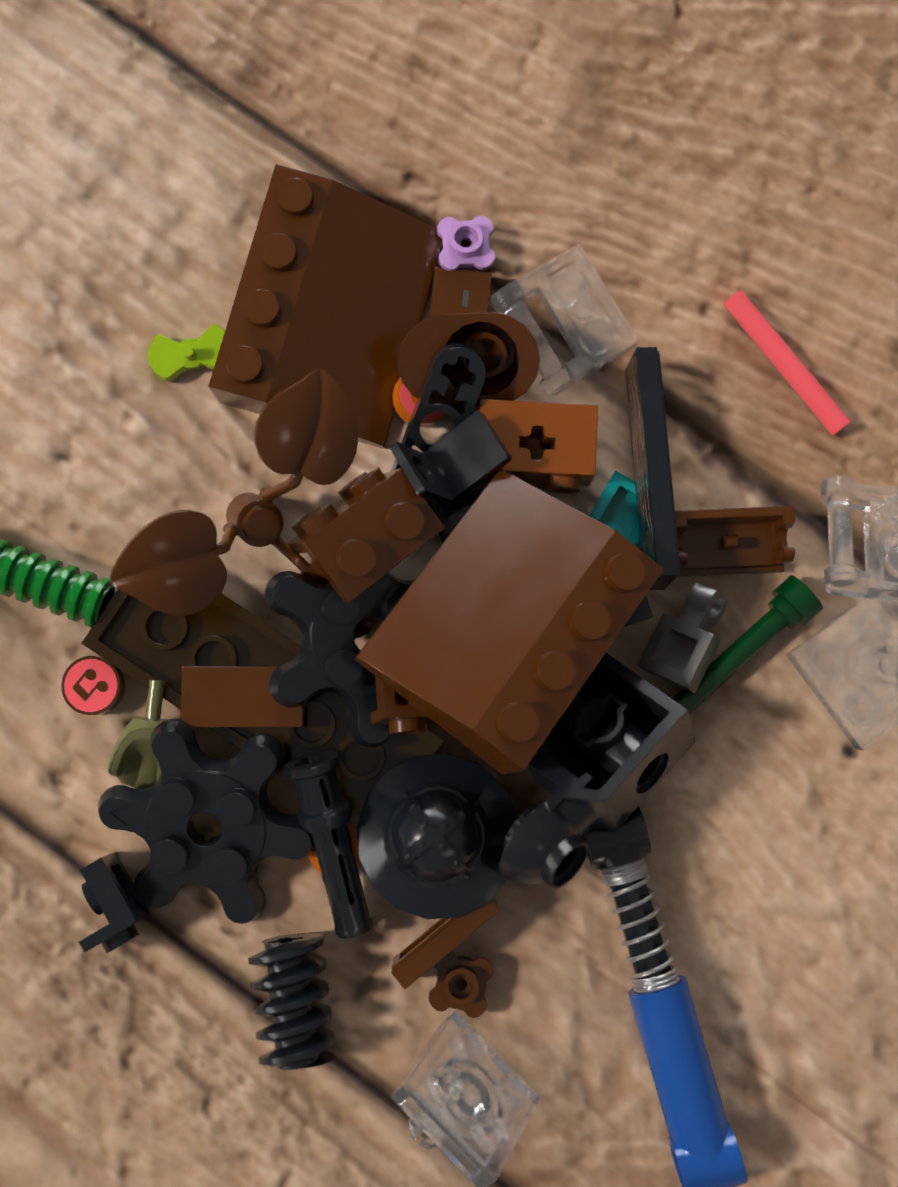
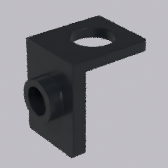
[389,411,512,507]

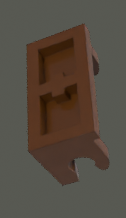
[675,506,795,577]

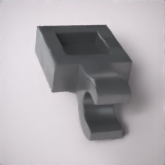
[637,582,728,694]

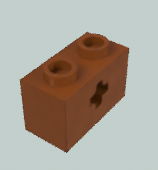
[479,399,598,494]

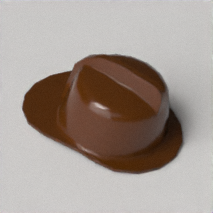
[397,312,540,407]

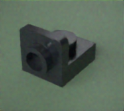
[79,852,150,953]

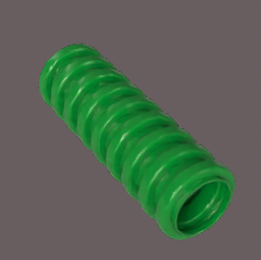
[0,539,115,628]

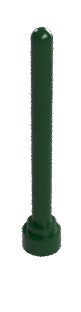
[672,575,823,715]

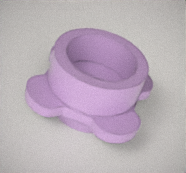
[437,216,495,271]

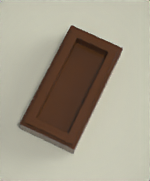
[181,666,305,727]
[391,897,500,990]

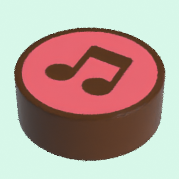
[61,656,125,715]

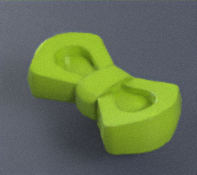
[148,324,225,382]

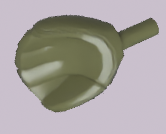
[108,680,166,789]

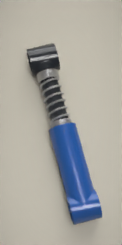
[582,806,748,1187]

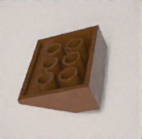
[208,164,443,449]
[354,469,664,774]

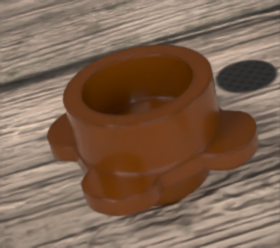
[429,951,493,1018]

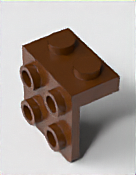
[287,467,445,602]

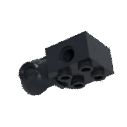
[499,652,696,889]

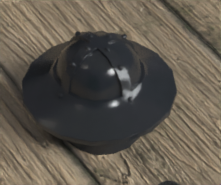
[357,753,518,919]

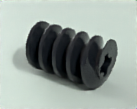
[248,933,337,1070]

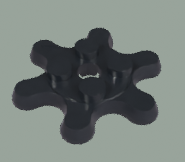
[265,571,416,748]
[98,719,315,924]

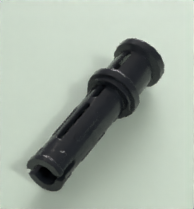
[284,750,373,939]

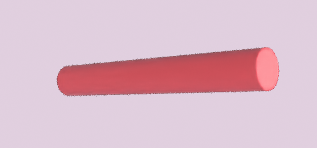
[723,290,851,436]

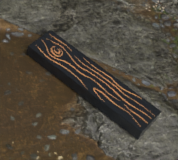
[625,347,681,591]

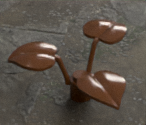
[110,368,376,639]

